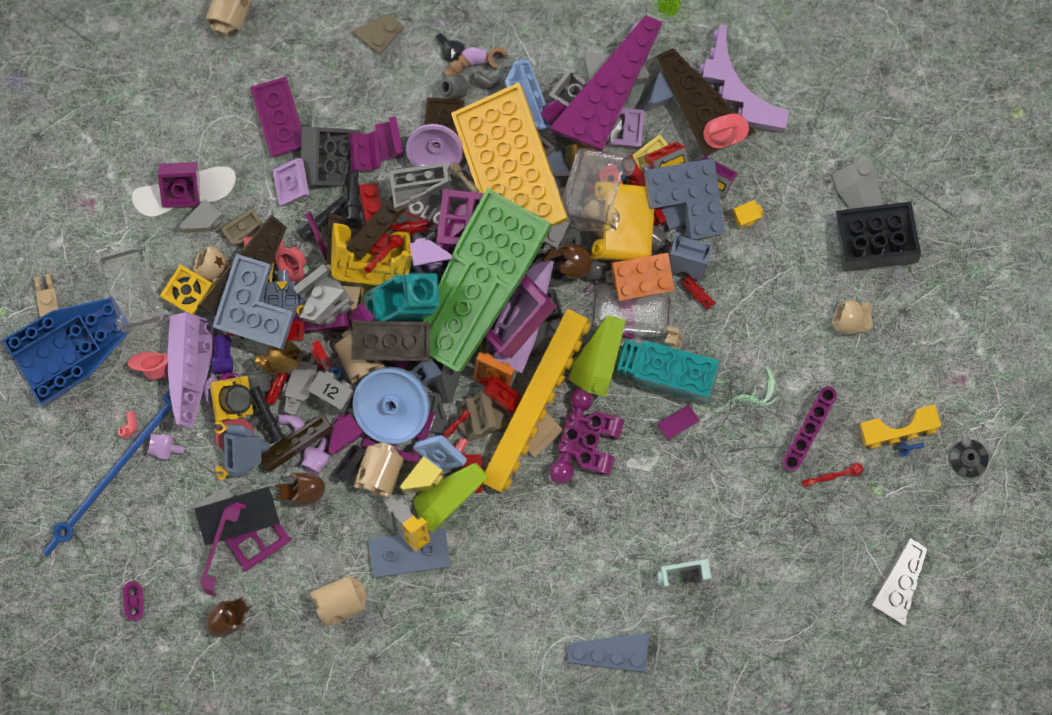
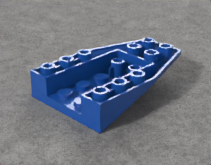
[2,297,131,408]

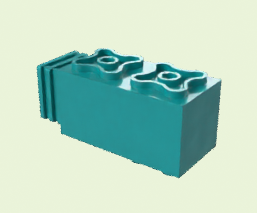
[363,274,440,322]
[616,339,720,404]

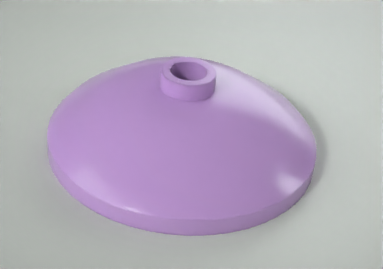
[406,124,463,173]

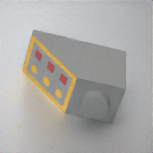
[179,199,224,232]

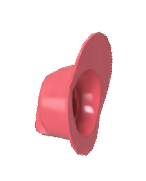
[704,114,749,148]
[275,246,306,283]
[128,352,168,380]

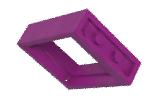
[484,274,556,358]

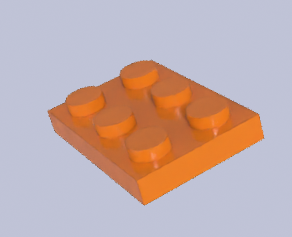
[611,253,675,301]
[472,352,515,387]

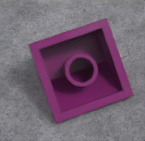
[158,162,200,208]

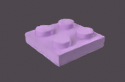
[273,158,309,206]

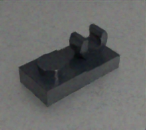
[332,444,366,483]

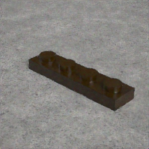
[346,196,406,261]
[261,413,333,473]

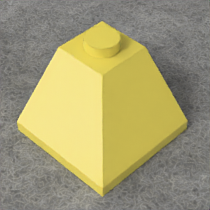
[400,456,443,495]

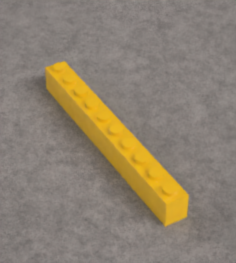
[484,308,591,493]

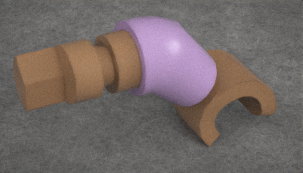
[444,47,508,76]

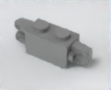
[283,347,319,416]

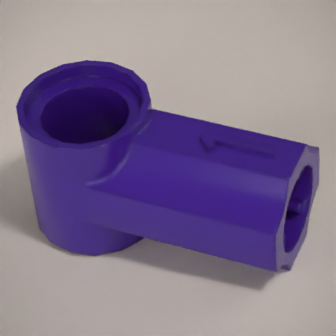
[212,335,233,374]

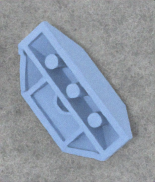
[505,60,552,130]

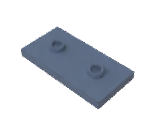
[368,528,451,578]

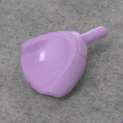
[203,369,218,406]

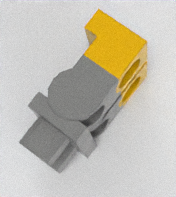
[384,496,431,552]

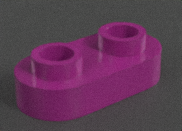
[123,582,145,621]

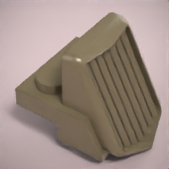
[457,391,508,441]

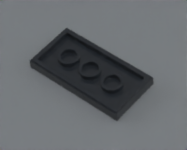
[194,486,280,546]

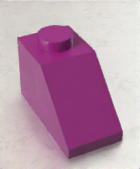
[329,414,364,456]

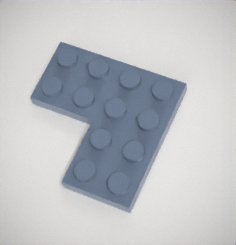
[644,158,725,240]
[212,254,295,349]

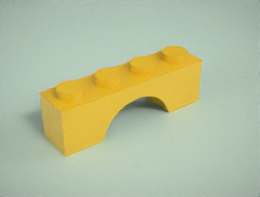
[859,404,942,449]

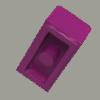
[657,405,700,441]

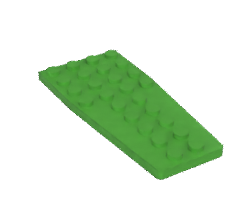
[422,188,553,372]

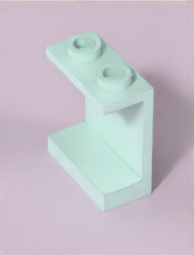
[657,559,711,590]

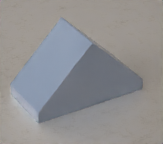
[643,71,675,111]

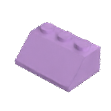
[410,238,453,274]

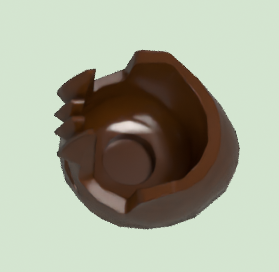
[542,243,592,279]
[275,473,325,506]
[206,597,251,637]

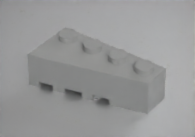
[549,67,622,143]

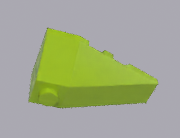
[569,315,626,397]
[413,463,489,533]

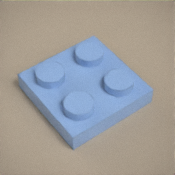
[413,435,467,471]

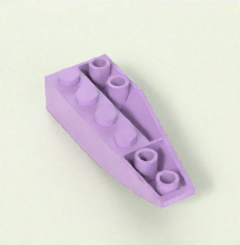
[484,257,554,373]
[168,312,214,429]

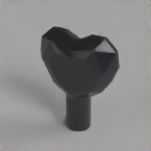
[436,33,465,62]

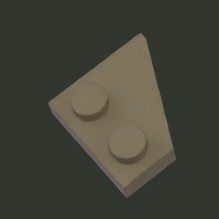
[352,14,404,55]

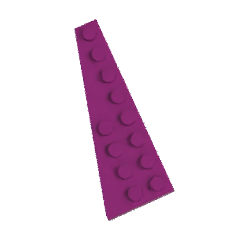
[551,15,663,152]

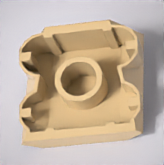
[528,413,563,458]

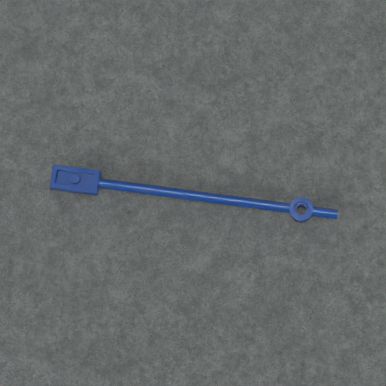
[42,390,172,557]

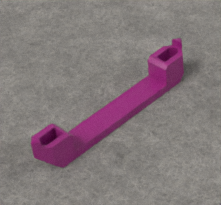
[200,502,246,597]

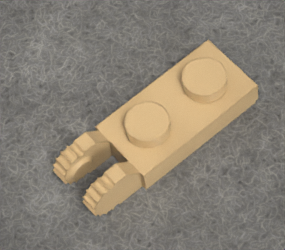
[34,274,59,317]
[664,326,683,350]

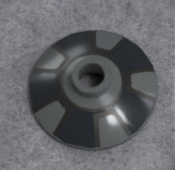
[950,439,989,478]

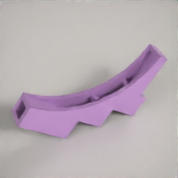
[699,24,789,133]

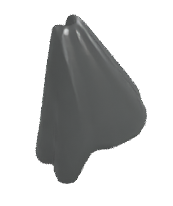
[433,362,462,403]

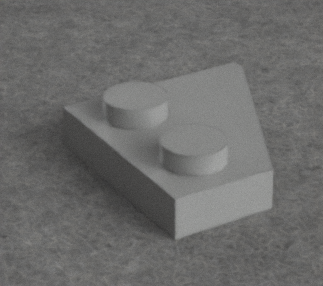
[300,284,348,324]

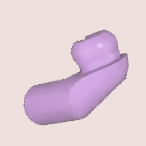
[279,414,305,432]

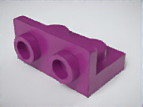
[348,131,382,172]

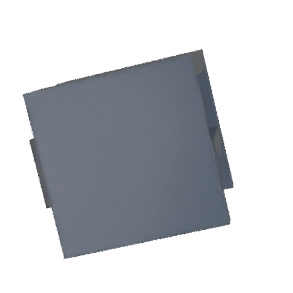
[669,232,714,281]

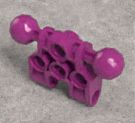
[549,387,625,484]

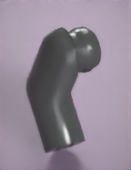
[473,71,501,89]
[411,229,438,243]
[248,404,263,428]

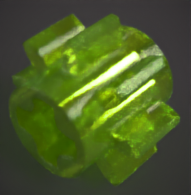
[657,0,682,16]

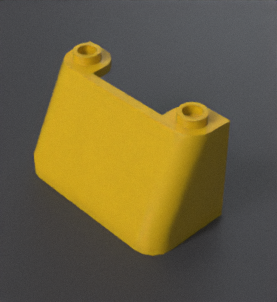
[591,182,654,262]
[331,223,412,285]

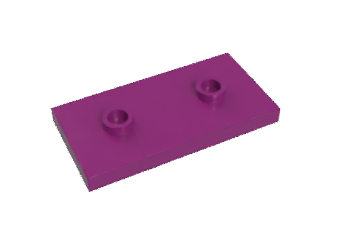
[250,76,302,158]

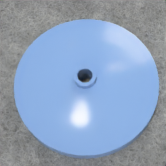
[353,367,430,444]

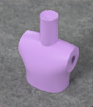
[147,434,184,460]
[301,438,331,475]

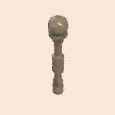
[448,163,479,193]

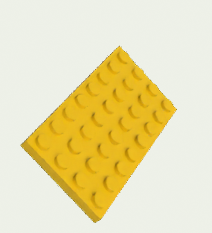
[451,82,569,227]

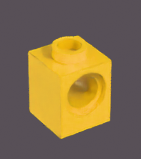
[732,200,763,230]

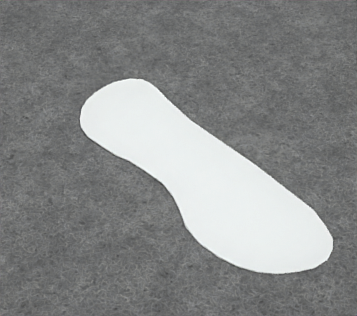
[132,167,236,217]

